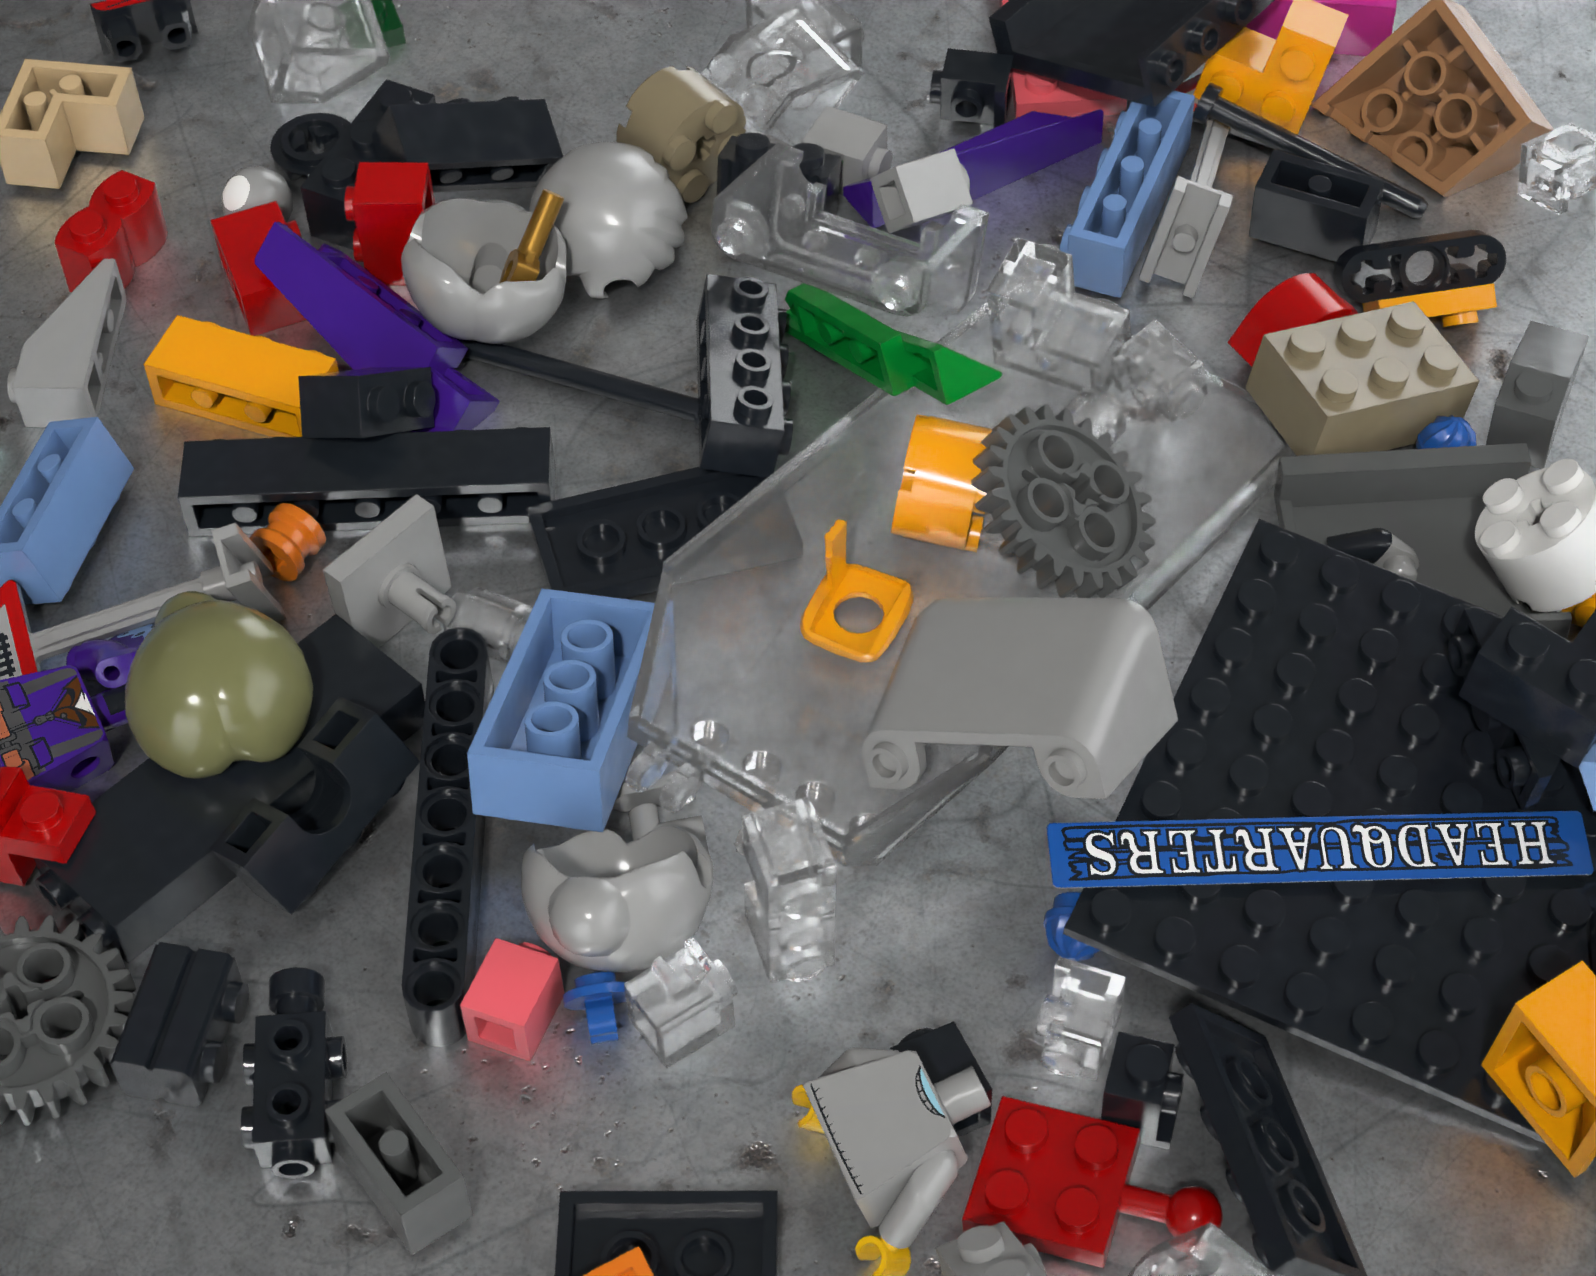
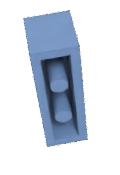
[0,417,134,605]

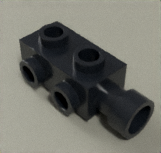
[241,967,347,1179]

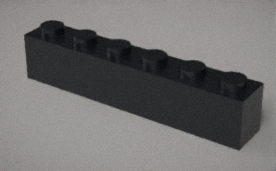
[178,427,556,537]

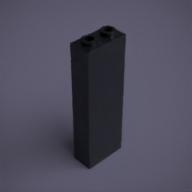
[34,614,425,964]

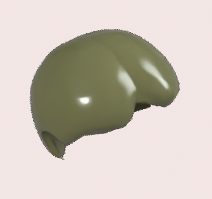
[124,591,313,779]

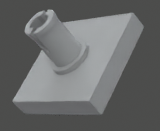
[323,494,456,649]

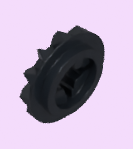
[270,113,351,181]

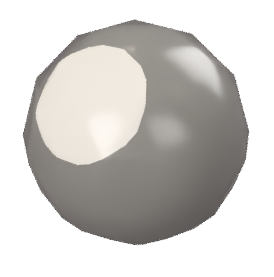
[221,166,293,222]

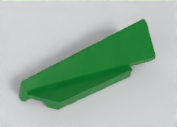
[785,281,1002,406]

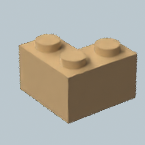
[0,59,145,189]

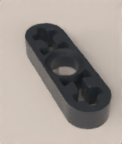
[1333,230,1506,303]

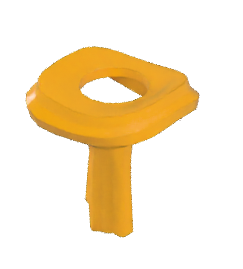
[800,519,913,663]

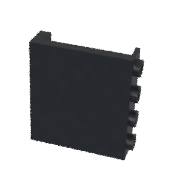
[989,0,1274,107]

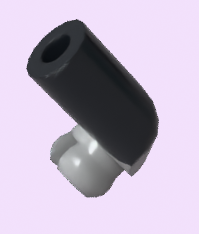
[1327,528,1419,581]

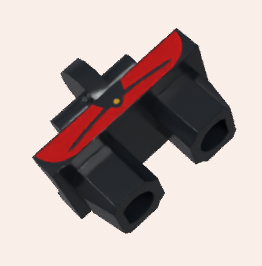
[90,0,198,63]

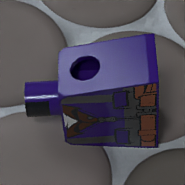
[0,665,128,792]

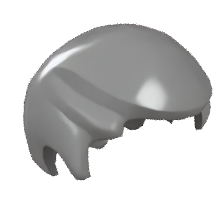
[529,142,688,299]

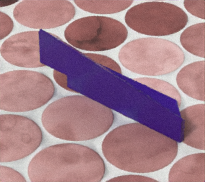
[843,109,1104,229]
[255,222,500,432]

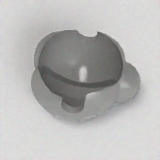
[401,198,567,344]
[521,826,713,972]

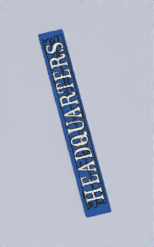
[1047,811,1594,888]

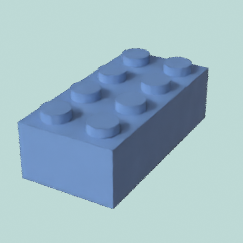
[467,588,669,833]

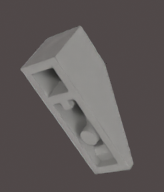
[7,259,127,428]

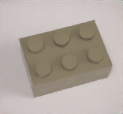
[1245,301,1479,456]

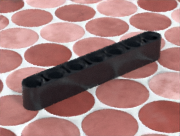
[401,627,494,1047]

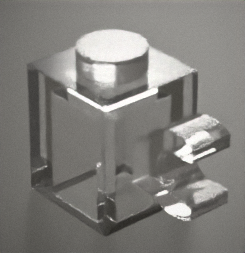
[624,937,738,1068]

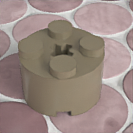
[616,66,746,203]

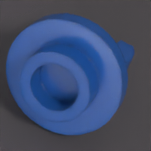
[563,972,633,1045]

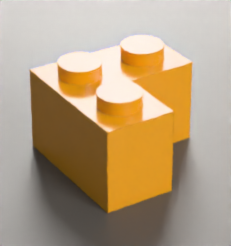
[1193,0,1348,135]

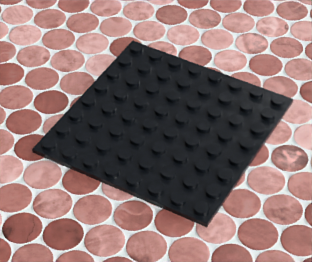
[1063,519,1596,1164]

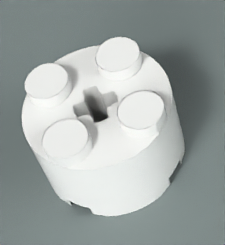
[1475,458,1596,612]

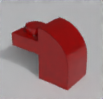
[1227,273,1358,367]
[0,767,96,886]

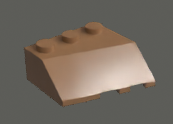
[1311,0,1556,197]

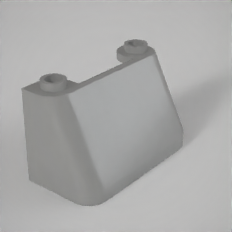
[862,597,1178,799]

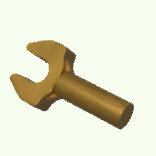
[499,189,565,283]

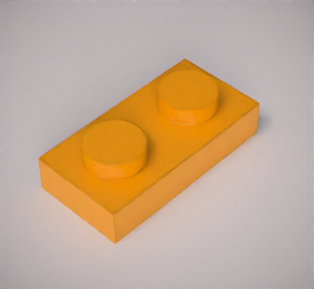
[1362,284,1497,327]

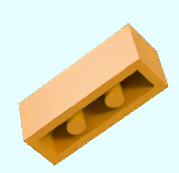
[143,315,339,437]

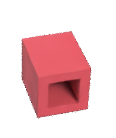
[460,938,564,1062]

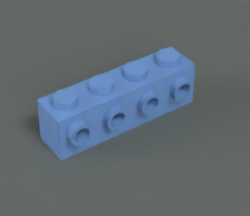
[1059,91,1195,298]

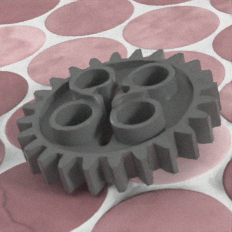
[971,404,1156,598]
[0,915,137,1127]

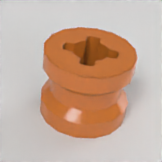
[250,503,326,582]

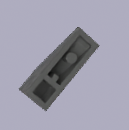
[1486,321,1589,469]

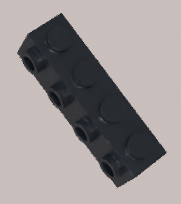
[696,274,793,478]

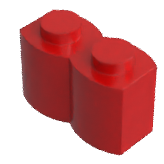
[55,170,168,293]

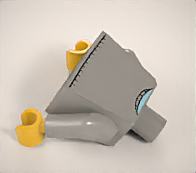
[791,1047,991,1276]

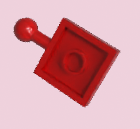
[962,1096,1223,1268]

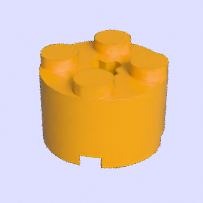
[891,414,992,553]

